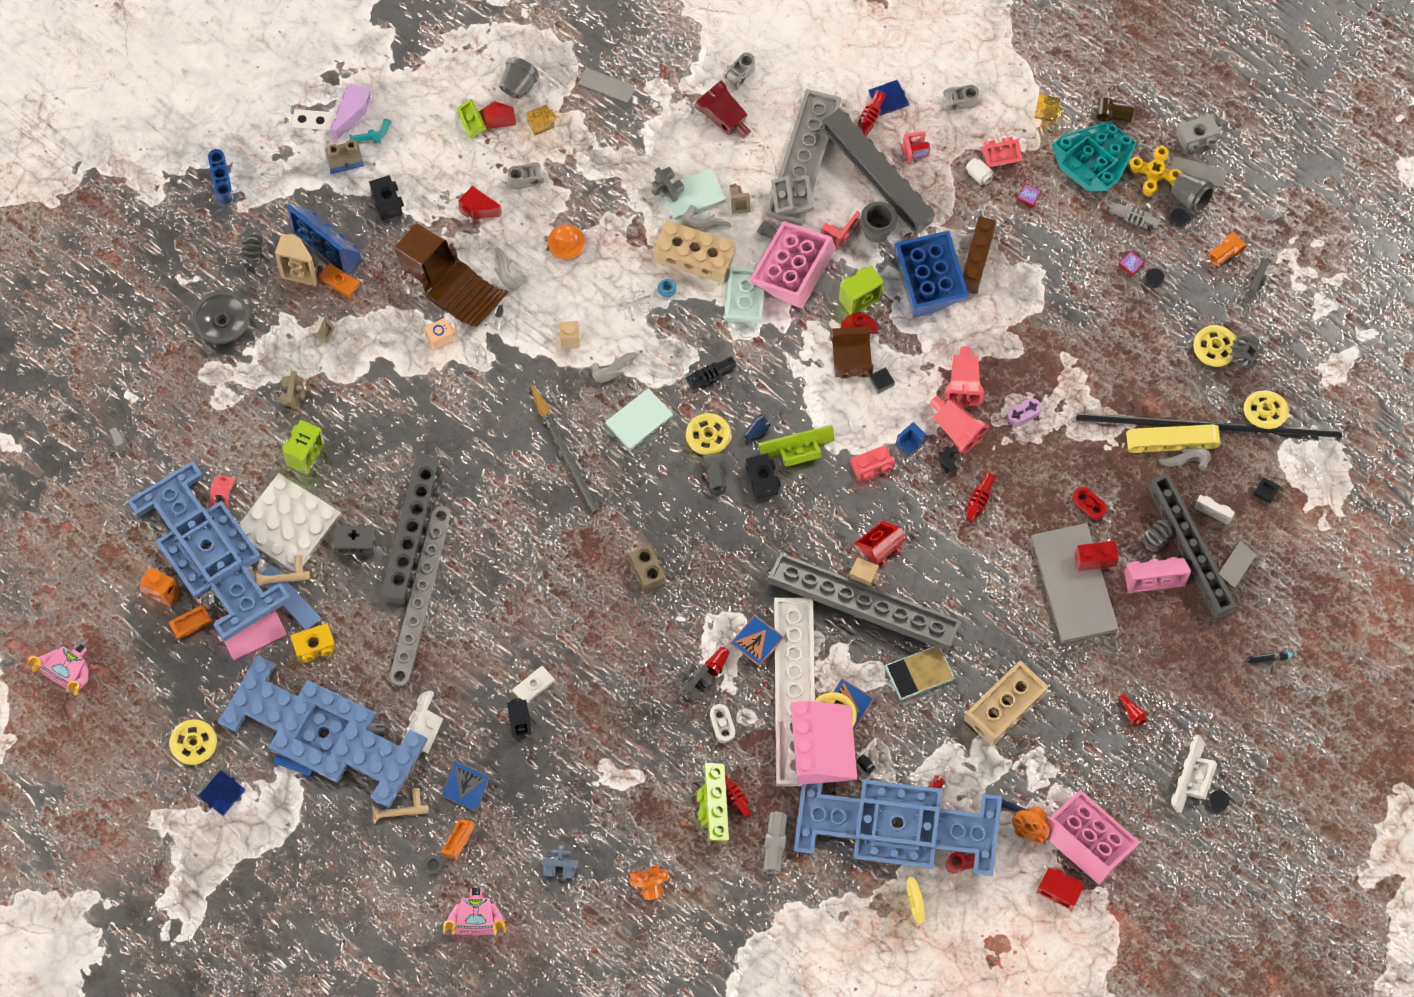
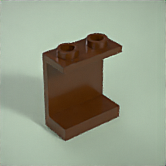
[832,326,874,379]

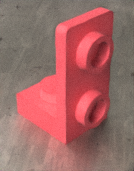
[821,211,860,247]

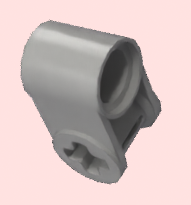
[723,52,755,88]
[943,84,979,111]
[508,162,544,189]

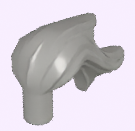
[682,205,732,233]
[494,247,527,290]
[592,352,638,383]
[1159,448,1211,470]

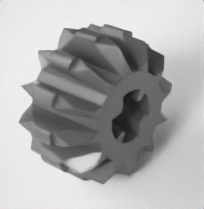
[242,233,263,265]
[1229,336,1261,368]
[1141,520,1174,552]

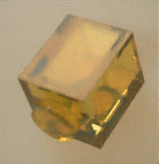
[1034,94,1063,122]
[526,104,556,136]

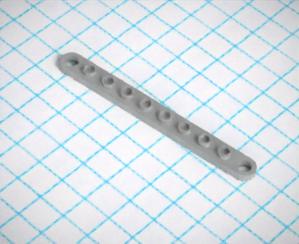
[390,507,451,688]

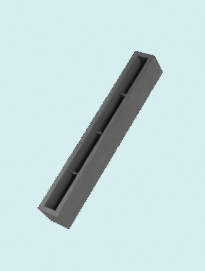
[821,108,935,234]

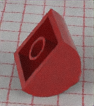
[854,521,906,566]

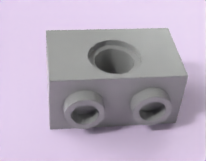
[1176,114,1220,151]

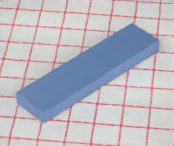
[260,565,322,630]

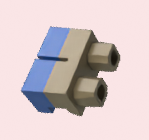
[325,140,364,175]

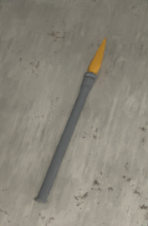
[530,384,599,513]

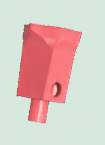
[945,346,984,408]
[930,396,990,454]

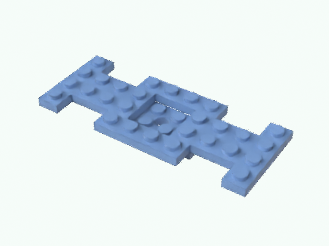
[127,461,291,642]
[218,655,428,808]
[794,779,1002,876]

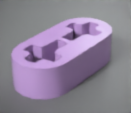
[1007,399,1041,426]

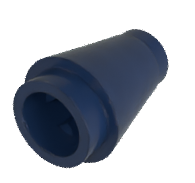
[743,415,771,443]

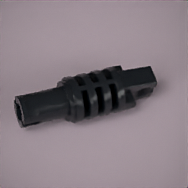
[686,356,737,390]

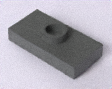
[1247,258,1269,299]

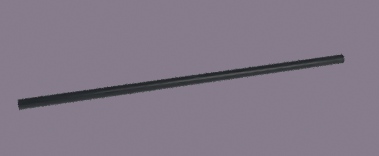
[1076,413,1342,438]

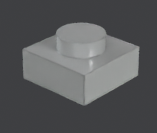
[109,427,127,453]

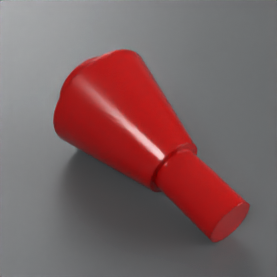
[1118,693,1148,726]

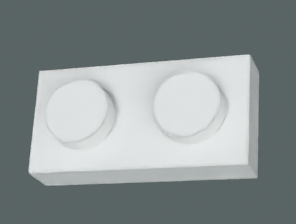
[1194,495,1235,525]

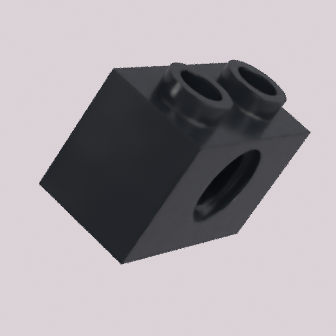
[369,175,404,221]
[745,453,781,500]
[507,698,532,737]

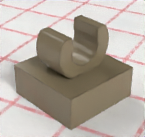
[731,193,751,214]
[310,317,335,343]

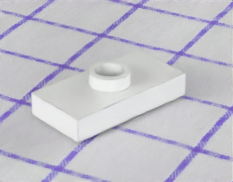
[512,666,555,704]

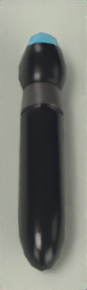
[1245,651,1293,663]

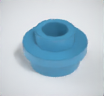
[658,279,676,297]

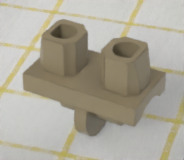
[279,371,311,410]

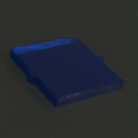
[868,79,909,116]
[198,770,246,816]

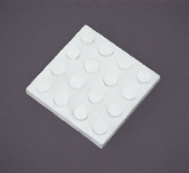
[239,473,341,573]

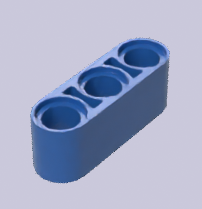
[208,149,233,204]

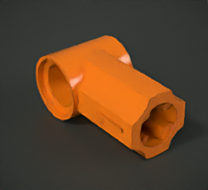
[1208,232,1247,266]

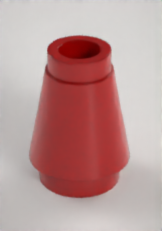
[705,647,730,676]

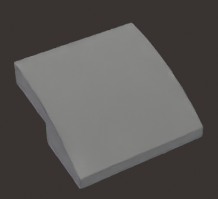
[771,175,815,214]

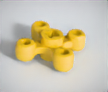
[1129,146,1182,197]

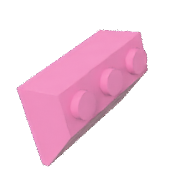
[1124,557,1191,593]
[215,610,287,661]

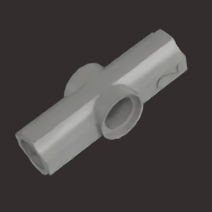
[763,812,787,874]

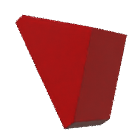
[479,101,516,129]

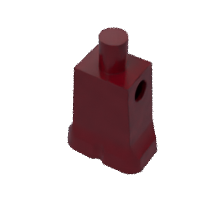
[694,80,751,139]

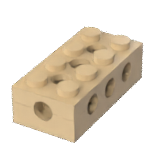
[654,220,736,283]
[964,660,1049,747]

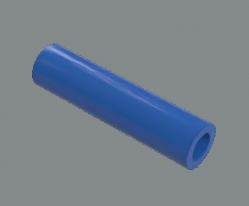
[274,754,313,777]

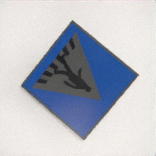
[441,760,491,812]

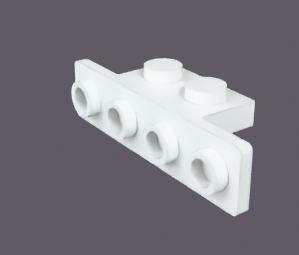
[399,691,443,754]
[1171,735,1217,813]

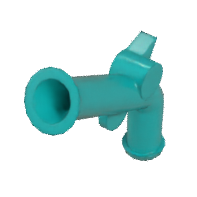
[349,118,391,144]

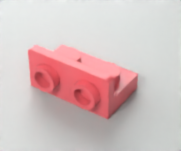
[980,136,1023,167]
[850,445,895,481]

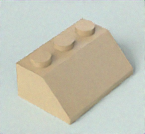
[275,234,318,287]

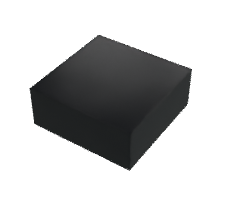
[869,367,895,393]
[1254,477,1280,504]

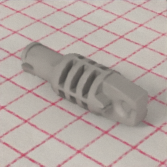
[1109,202,1160,229]

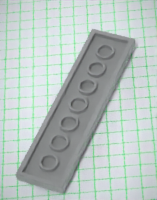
[767,89,841,226]

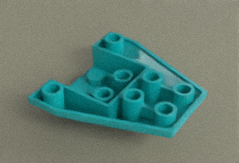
[1052,121,1137,191]

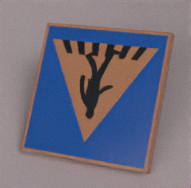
[730,615,784,667]
[833,678,875,732]

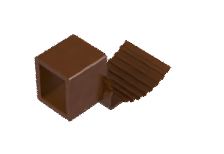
[394,223,510,327]

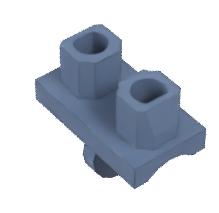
[541,845,579,878]

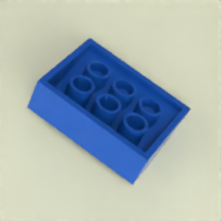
[287,204,362,274]
[894,231,969,318]

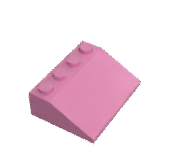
[749,221,836,309]
[791,701,857,785]
[1046,790,1140,885]

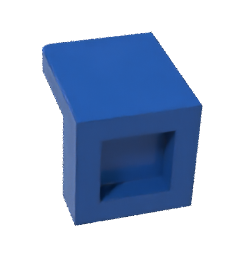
[896,422,926,455]

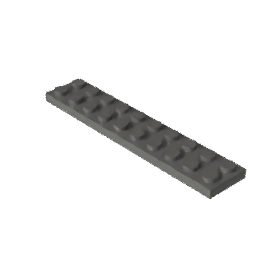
[767,553,961,651]

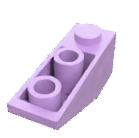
[331,83,372,139]

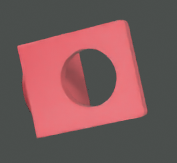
[901,131,926,164]
[209,475,236,509]

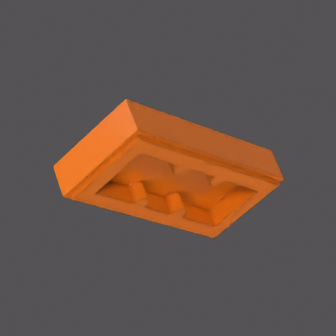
[319,263,360,298]
[169,604,213,640]
[441,819,476,859]

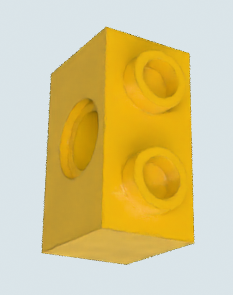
[290,623,336,663]

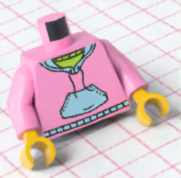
[27,643,89,696]
[443,887,506,935]

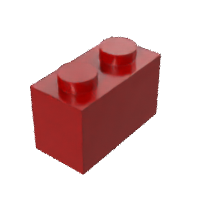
[1075,540,1119,571]
[1036,867,1085,911]

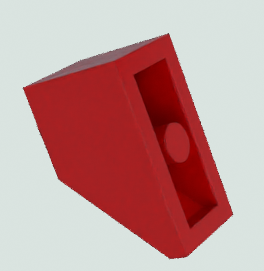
[458,186,502,220]

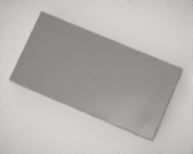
[1031,523,1119,643]

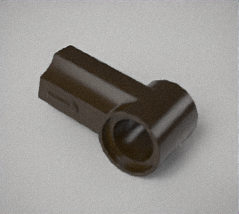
[1096,98,1134,122]

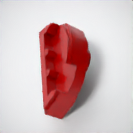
[840,313,878,334]

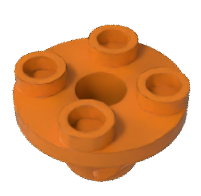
[548,224,585,260]
[1012,806,1050,844]
[629,865,670,900]

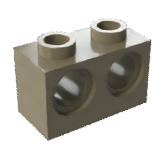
[629,544,667,593]

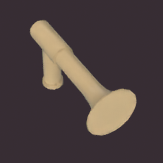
[255,555,310,587]
[372,788,428,825]

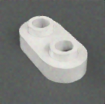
[710,704,735,743]

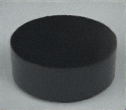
[1170,208,1189,228]
[1145,268,1164,288]
[857,754,876,774]
[1209,790,1230,811]

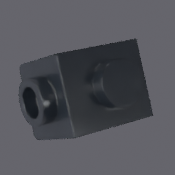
[938,445,958,479]

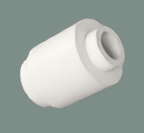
[966,158,993,185]

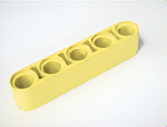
[1126,425,1221,453]

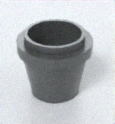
[499,57,540,99]
[1171,172,1214,214]
[860,201,898,243]

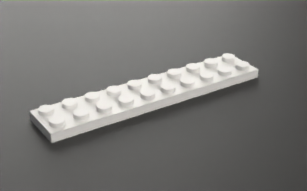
[774,598,815,786]

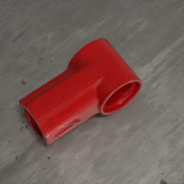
[945,852,975,874]

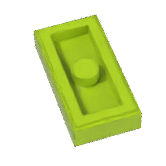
[457,99,486,139]

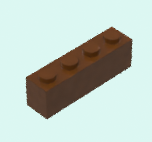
[963,216,997,294]

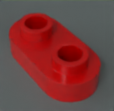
[1072,487,1107,520]

